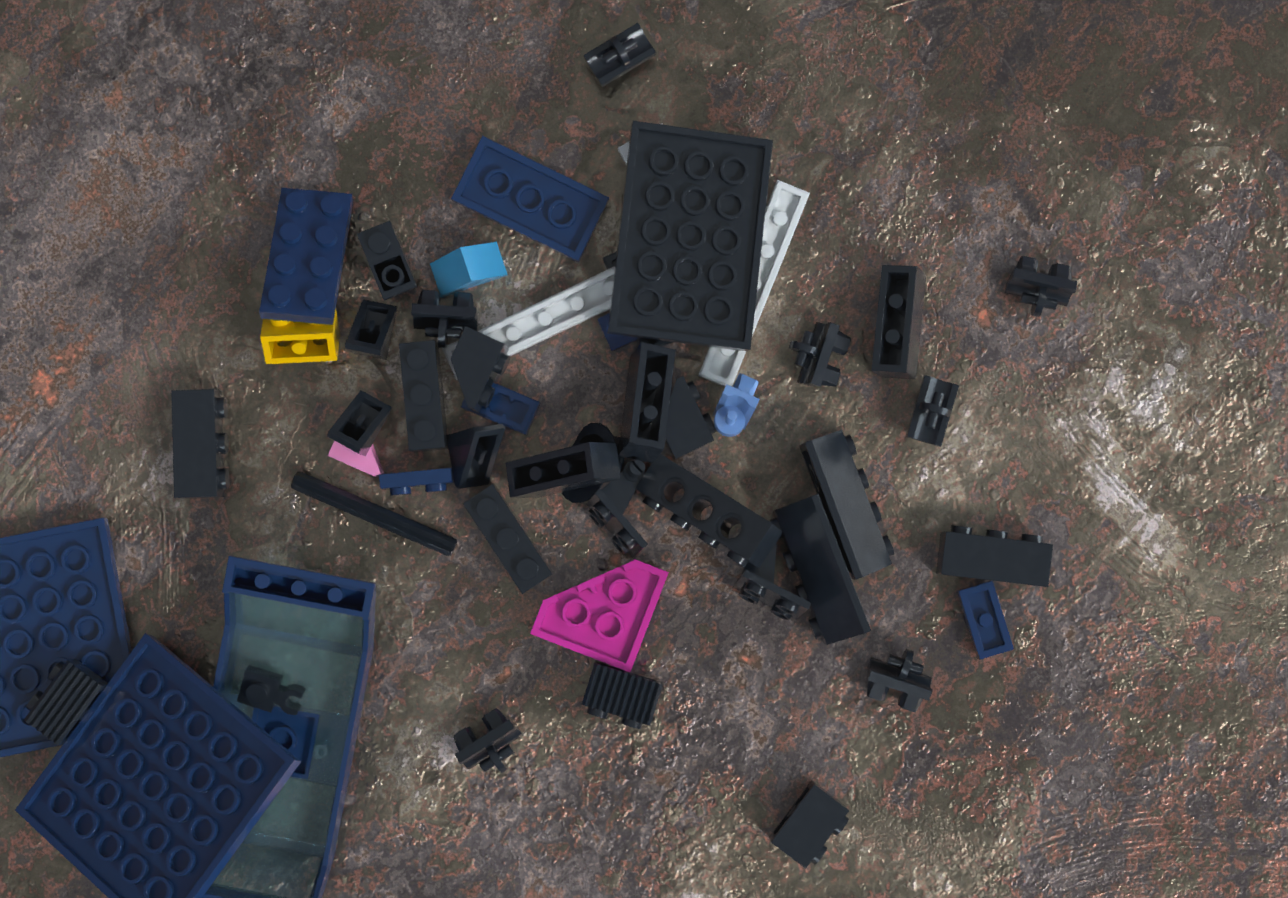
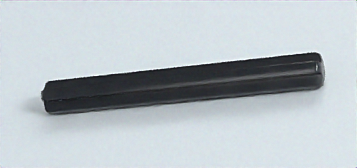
[291,471,457,556]

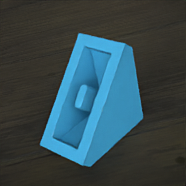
[430,241,508,298]

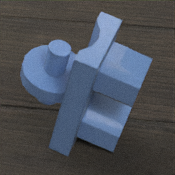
[712,373,760,437]

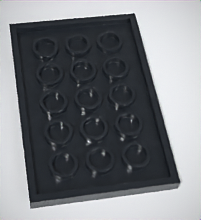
[607,121,773,352]

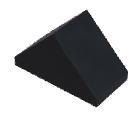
[345,299,397,360]
[327,390,392,456]
[446,424,505,489]

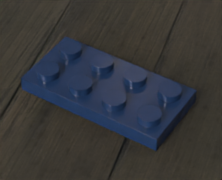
[451,136,610,263]
[259,188,353,325]

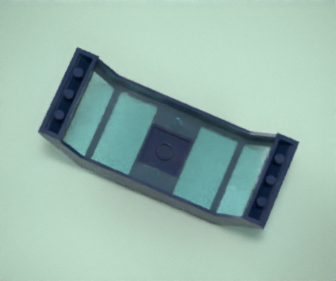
[202,555,376,898]

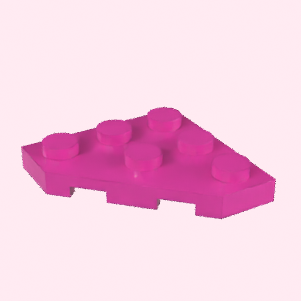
[530,559,669,673]

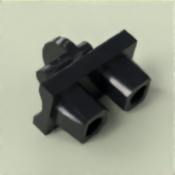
[583,23,656,87]
[1005,256,1077,317]
[411,290,478,348]
[789,322,851,387]
[906,375,959,447]
[867,649,933,712]
[453,708,523,773]

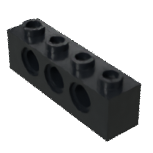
[635,454,782,568]

